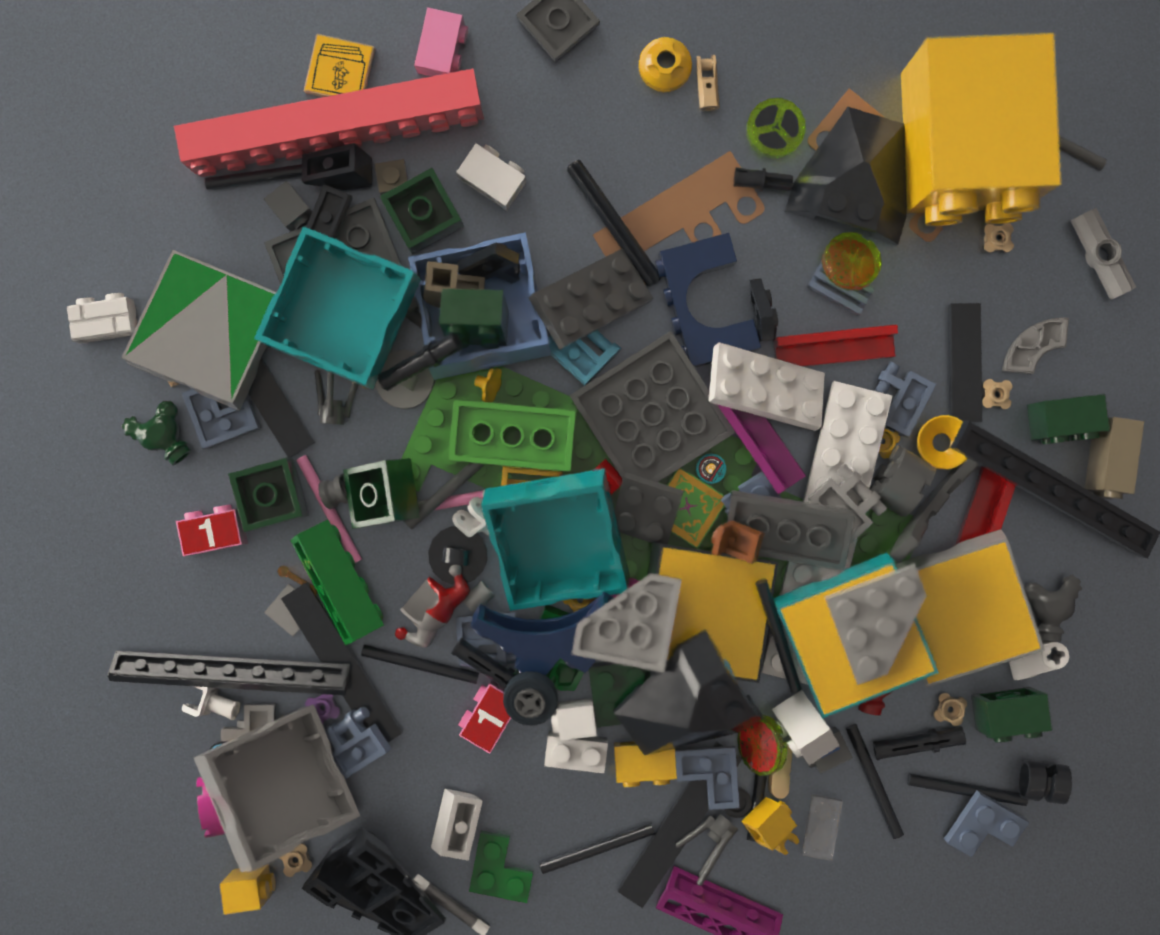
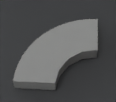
[1002,317,1069,374]

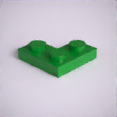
[469,830,533,903]

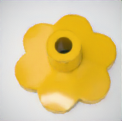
[474,368,502,402]

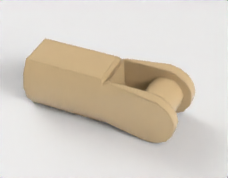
[696,55,720,111]
[768,742,792,799]

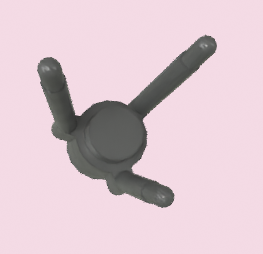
[315,370,359,425]
[676,814,738,886]

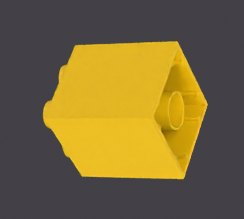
[901,33,1061,226]

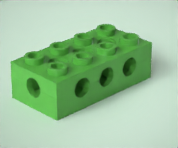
[448,399,576,472]

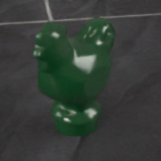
[121,401,191,466]

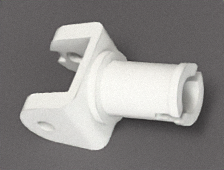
[452,497,489,537]
[182,686,241,720]

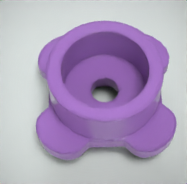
[305,694,340,724]

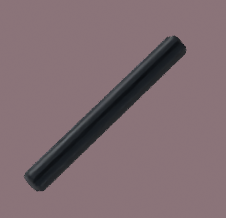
[567,160,661,287]

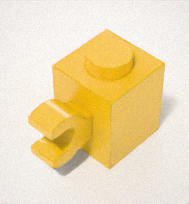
[741,797,799,855]

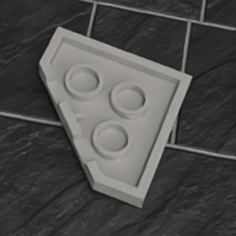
[824,564,926,685]
[572,573,682,672]

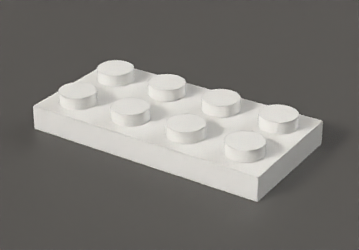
[709,343,825,431]

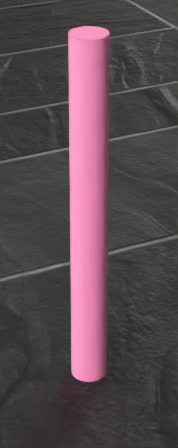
[296,455,362,563]

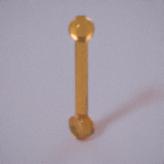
[277,565,319,595]

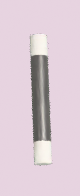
[414,874,490,935]

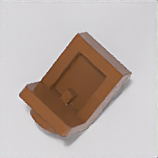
[712,520,764,564]

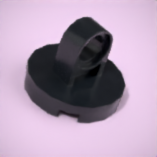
[428,526,488,585]

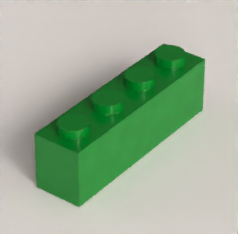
[290,519,384,645]

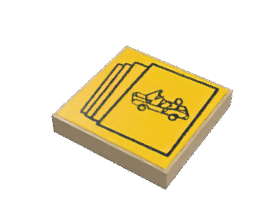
[304,34,376,97]

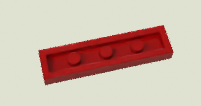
[773,324,898,367]
[955,466,1016,545]

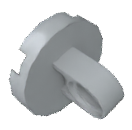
[376,350,435,409]

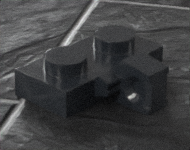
[457,242,520,284]
[749,278,778,342]

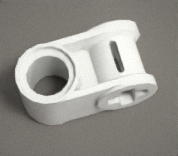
[1009,640,1069,680]

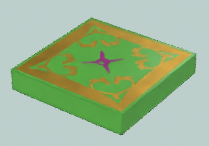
[667,468,725,549]

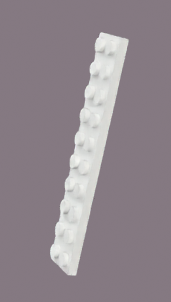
[761,381,893,684]

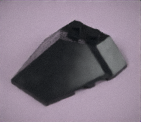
[785,107,907,245]
[614,629,764,756]
[302,827,446,935]

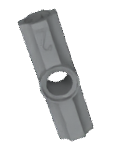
[1071,208,1136,300]

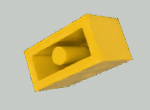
[614,741,677,787]
[220,864,276,914]

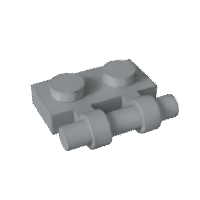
[808,464,887,543]

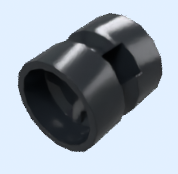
[1018,760,1072,805]

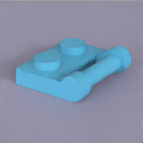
[548,330,622,386]

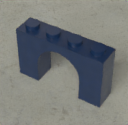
[655,233,761,368]

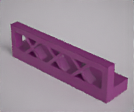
[717,404,807,494]
[656,866,783,935]

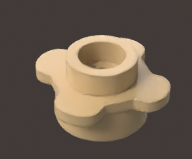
[984,223,1014,253]
[982,379,1013,410]
[934,693,967,726]
[279,843,312,877]

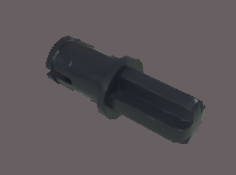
[733,167,793,192]

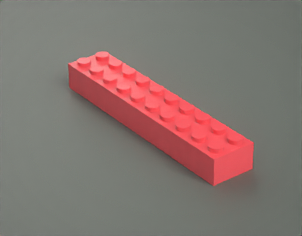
[174,69,484,177]

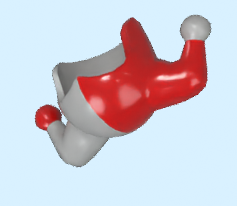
[395,564,470,648]

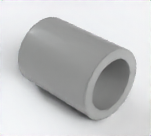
[463,581,495,613]

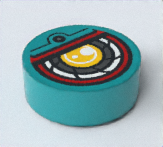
[696,454,726,484]

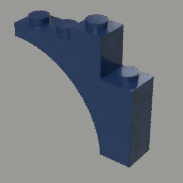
[471,592,614,676]

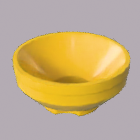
[638,37,692,92]
[917,415,967,469]

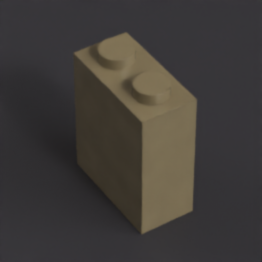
[1084,417,1144,499]

